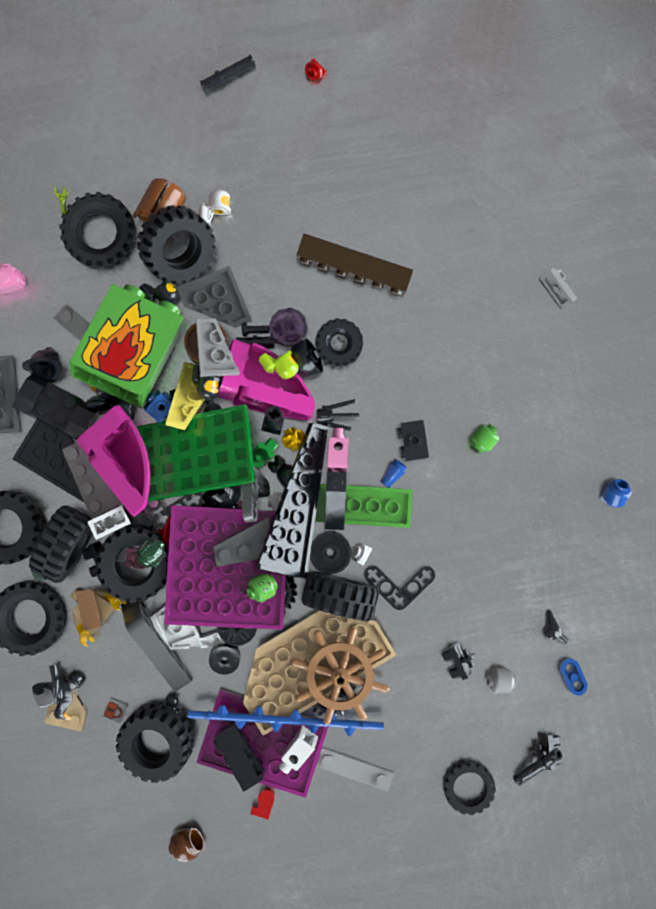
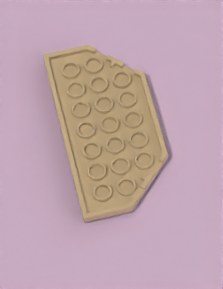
[243,611,396,736]

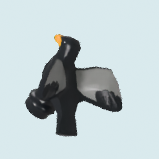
[32,664,83,720]

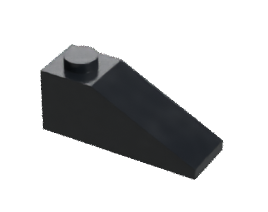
[325,472,347,530]

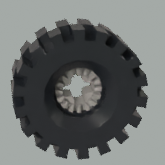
[315,318,363,367]

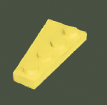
[166,362,220,430]

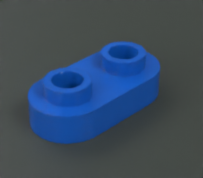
[559,658,588,696]

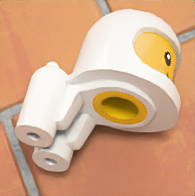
[199,189,231,225]

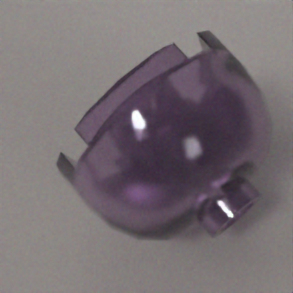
[269,308,308,347]

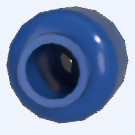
[603,479,632,508]

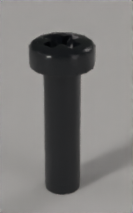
[241,323,276,336]

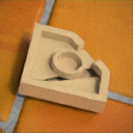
[44,689,87,732]

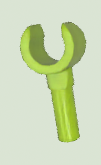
[54,186,68,214]

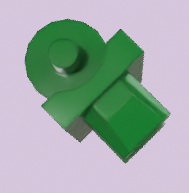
[252,438,278,468]

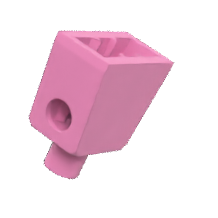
[327,428,348,472]

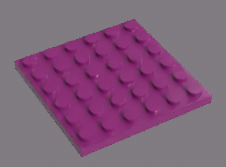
[164,505,286,630]

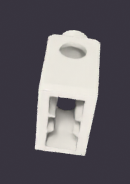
[88,506,130,540]
[279,726,318,774]

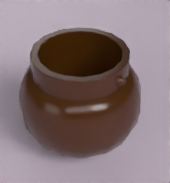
[168,828,204,862]

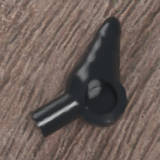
[546,610,569,645]

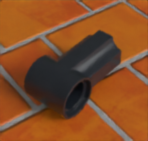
[261,406,284,435]

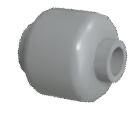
[486,668,516,694]

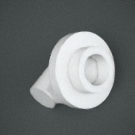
[351,543,372,566]

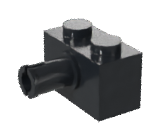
[397,420,429,461]

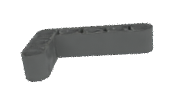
[121,600,192,692]

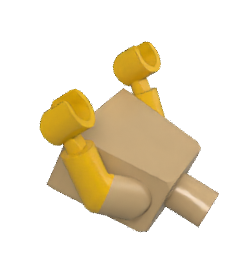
[70,588,126,647]

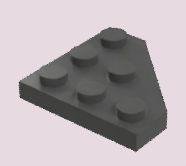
[176,266,251,327]

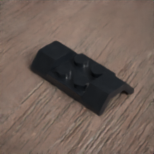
[12,374,99,440]

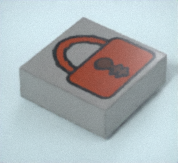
[102,697,128,723]

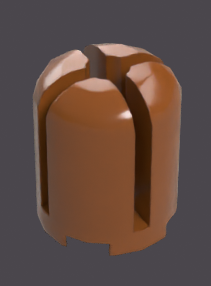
[133,178,185,223]

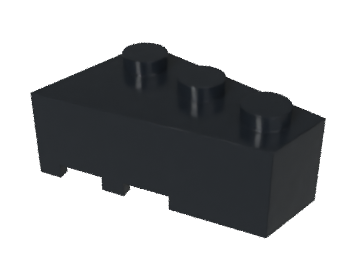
[214,721,265,792]

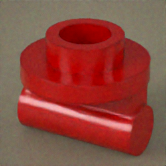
[305,58,327,81]

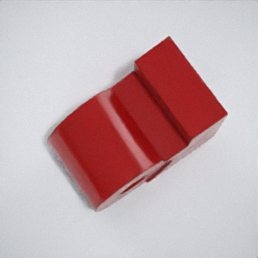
[250,786,275,820]

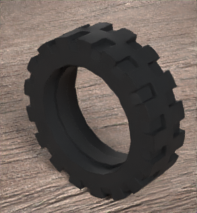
[443,761,496,815]

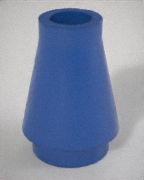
[381,459,407,488]

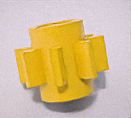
[282,426,305,452]

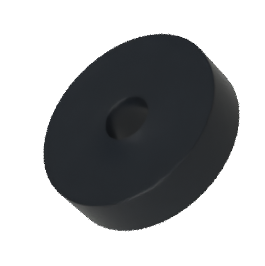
[209,643,240,675]

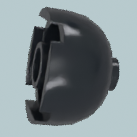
[290,338,323,378]
[202,485,241,509]

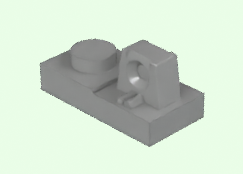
[540,268,577,309]

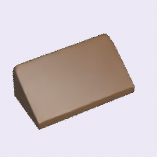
[76,588,103,630]

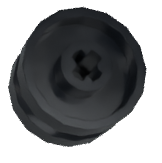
[310,531,352,574]

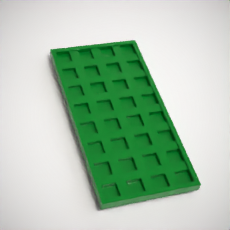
[122,404,255,506]

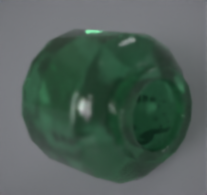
[136,538,166,568]

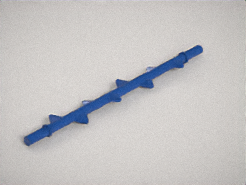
[188,705,384,736]

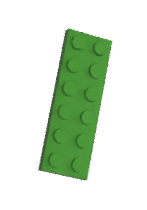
[315,484,413,528]

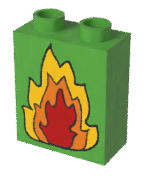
[69,284,184,409]

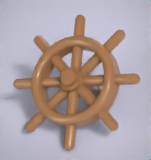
[291,626,389,725]

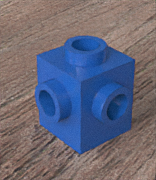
[143,389,173,423]

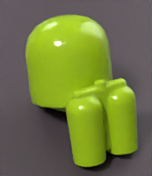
[259,351,298,379]

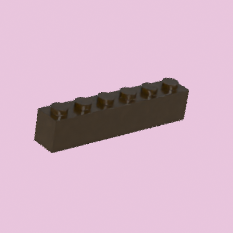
[296,233,413,295]

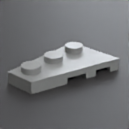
[196,318,240,377]

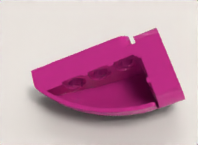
[217,339,315,420]
[76,405,150,516]

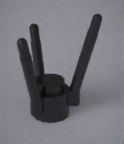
[317,399,360,431]

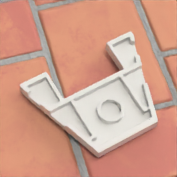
[150,604,225,649]

